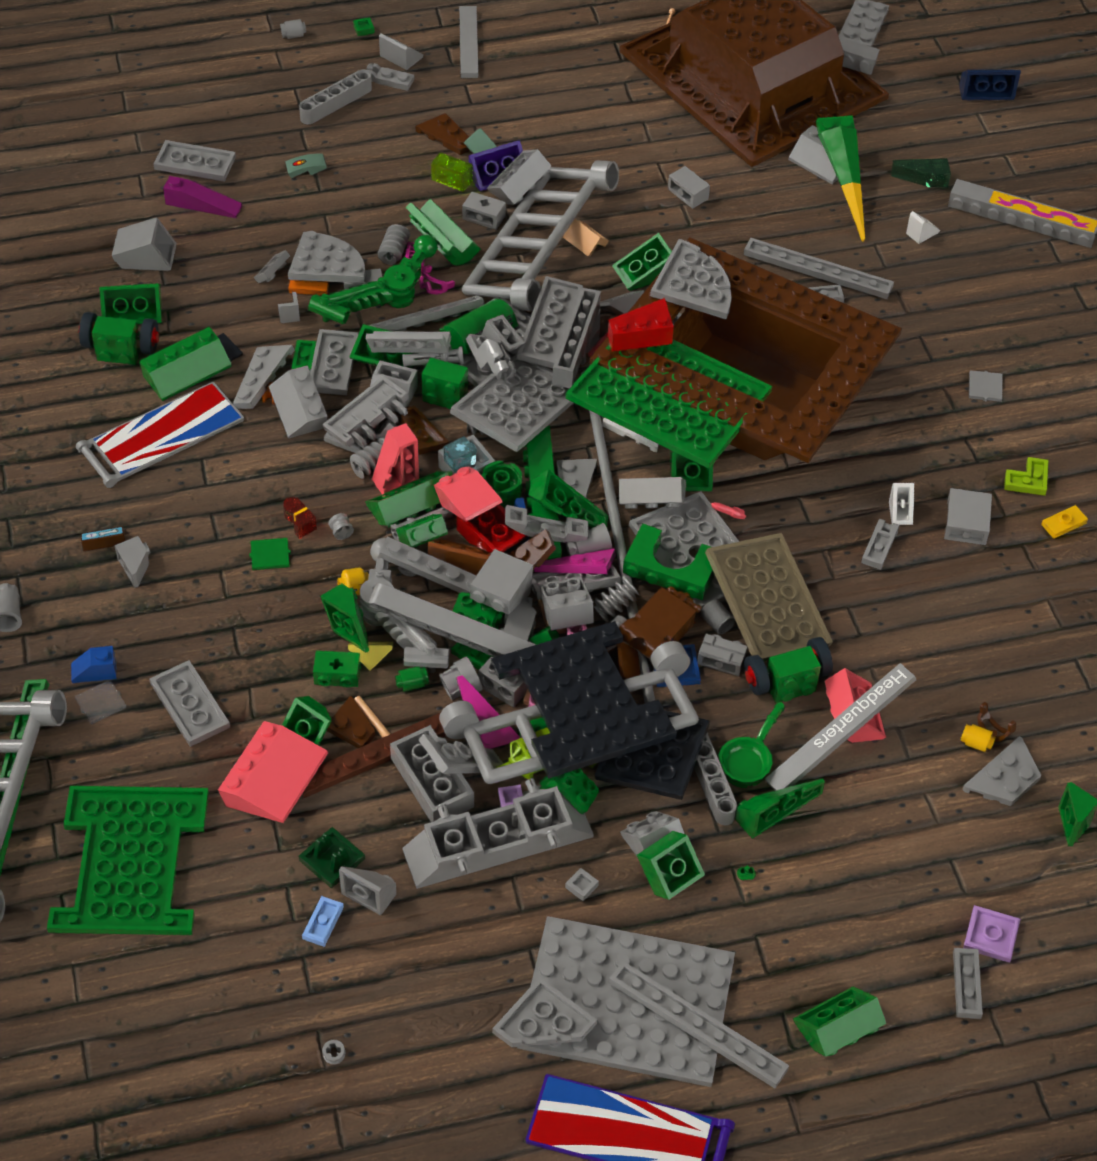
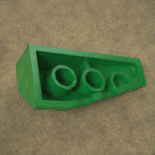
[528,469,608,528]

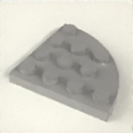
[288,231,365,283]
[650,239,731,319]

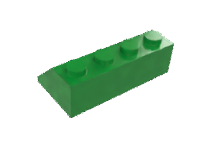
[140,327,232,401]
[365,471,453,528]

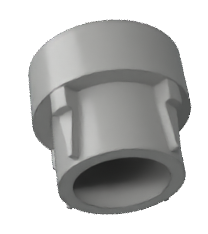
[439,657,483,700]

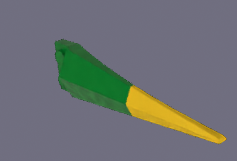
[816,116,865,242]

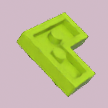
[1004,457,1048,496]

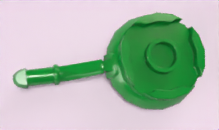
[718,702,785,788]

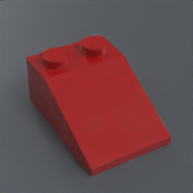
[457,504,528,553]

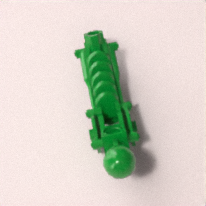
[308,235,438,324]

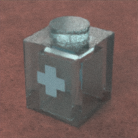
[443,436,477,473]

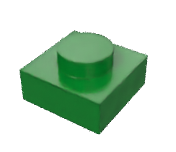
[353,17,375,36]

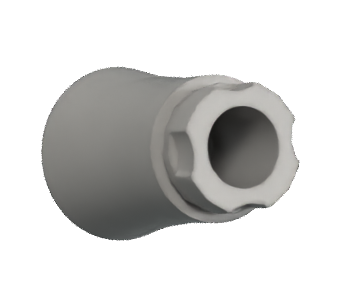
[565,523,612,556]
[0,583,22,632]

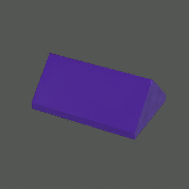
[469,140,523,191]

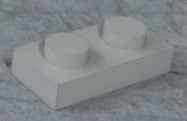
[254,250,290,284]

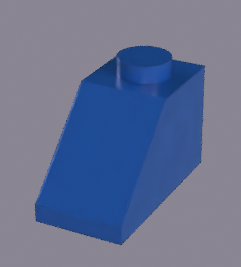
[71,646,117,683]

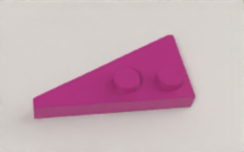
[534,549,616,574]
[456,675,520,749]

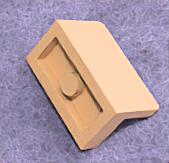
[563,218,609,257]

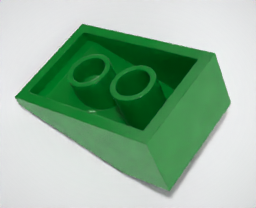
[612,233,672,291]
[320,583,369,653]

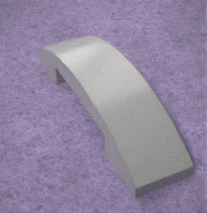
[505,505,588,542]

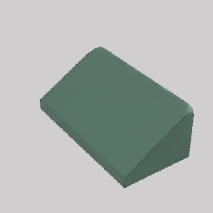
[464,128,497,154]

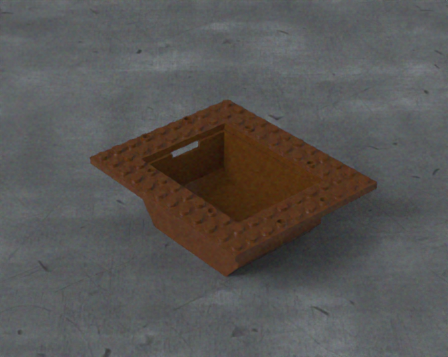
[619,0,889,167]
[589,237,902,464]

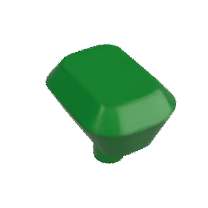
[737,866,756,880]

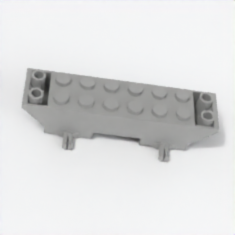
[402,778,594,889]

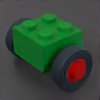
[79,312,159,365]
[744,637,833,703]

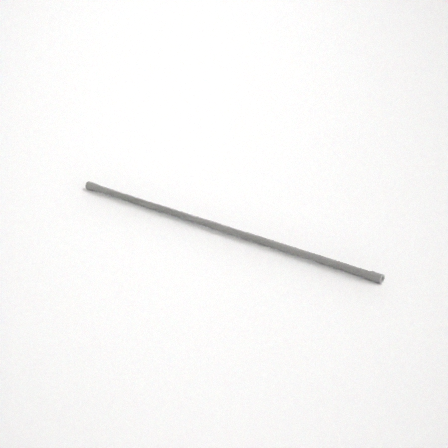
[581,370,655,703]

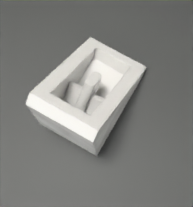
[906,211,940,244]
[889,483,914,525]

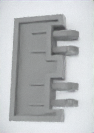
[322,376,410,448]

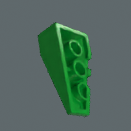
[735,778,825,839]

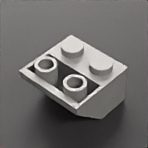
[370,361,418,412]
[540,577,594,630]
[620,811,684,858]

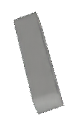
[299,69,372,125]
[694,733,737,825]

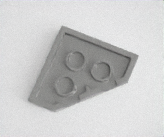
[492,977,597,1047]

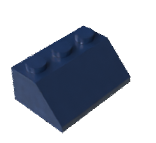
[959,70,1021,100]

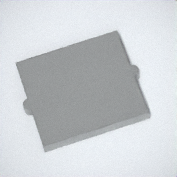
[969,370,1002,402]

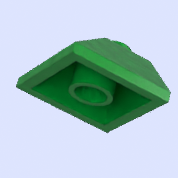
[670,450,713,491]
[282,696,332,746]

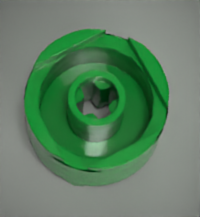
[481,461,522,508]

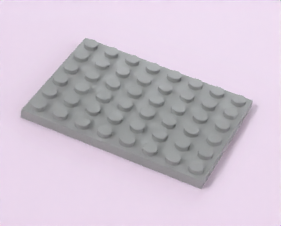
[517,916,735,1087]

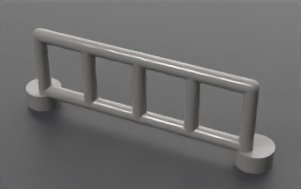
[439,641,699,784]

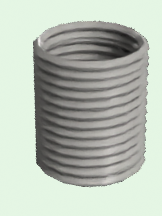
[701,600,735,634]

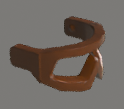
[977,702,1016,742]

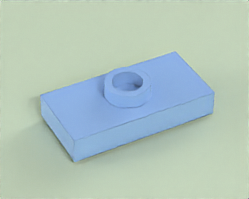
[302,896,344,947]

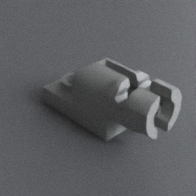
[466,334,516,381]

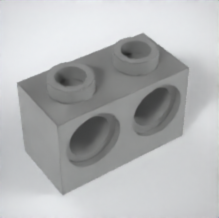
[478,656,527,707]

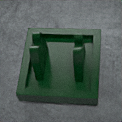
[298,827,365,889]

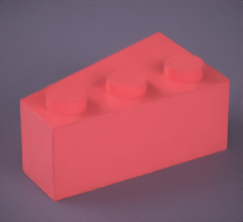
[372,423,419,494]

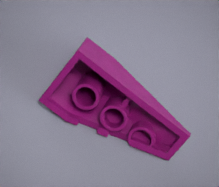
[163,176,242,218]

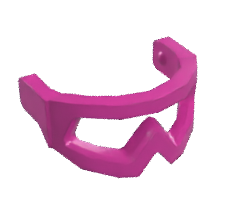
[419,265,455,295]

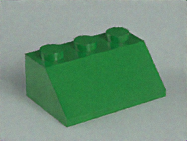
[99,283,162,324]
[350,324,417,368]
[793,986,887,1057]

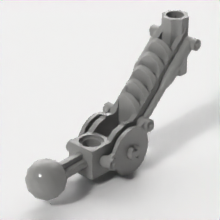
[359,538,449,673]

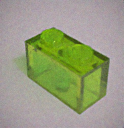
[431,152,472,192]

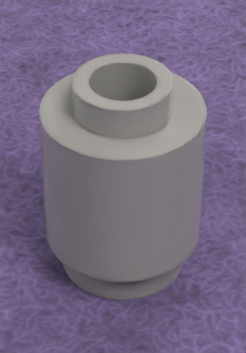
[280,19,306,39]

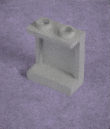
[944,488,992,545]

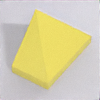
[348,642,393,671]

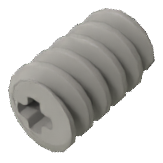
[378,224,410,265]
[350,438,385,479]
[593,576,640,623]

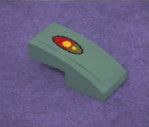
[285,154,327,178]

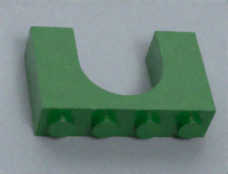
[623,523,715,600]

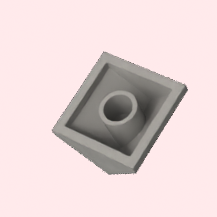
[379,33,424,70]

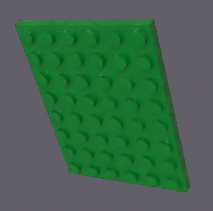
[565,340,772,469]

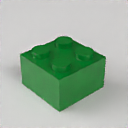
[422,357,468,409]
[637,831,705,900]

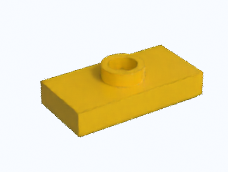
[1041,505,1088,539]

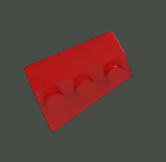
[608,298,674,352]

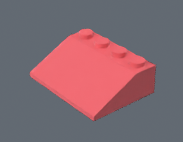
[218,721,328,823]

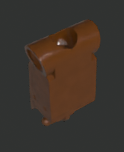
[619,586,701,660]

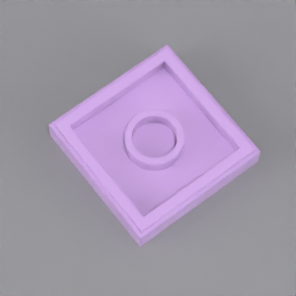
[963,905,1020,963]

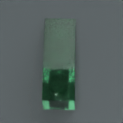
[891,158,951,188]

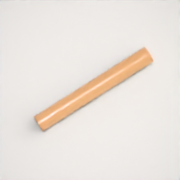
[354,696,391,738]

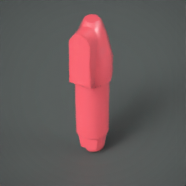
[711,502,746,519]

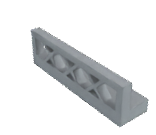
[365,331,452,353]

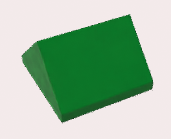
[1058,782,1097,846]

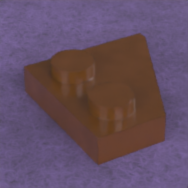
[327,696,375,748]

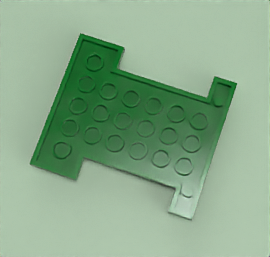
[47,786,209,935]

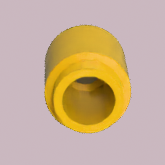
[960,724,996,752]

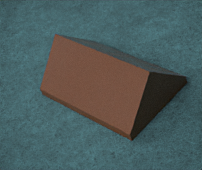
[428,538,491,576]

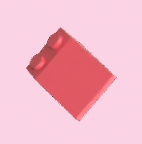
[434,467,503,522]

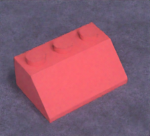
[824,668,886,743]

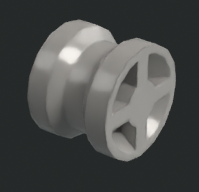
[328,513,354,540]

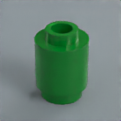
[395,666,429,692]

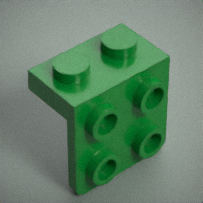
[452,592,505,630]
[539,768,599,814]

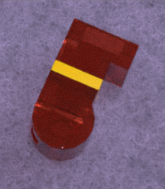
[283,497,317,539]

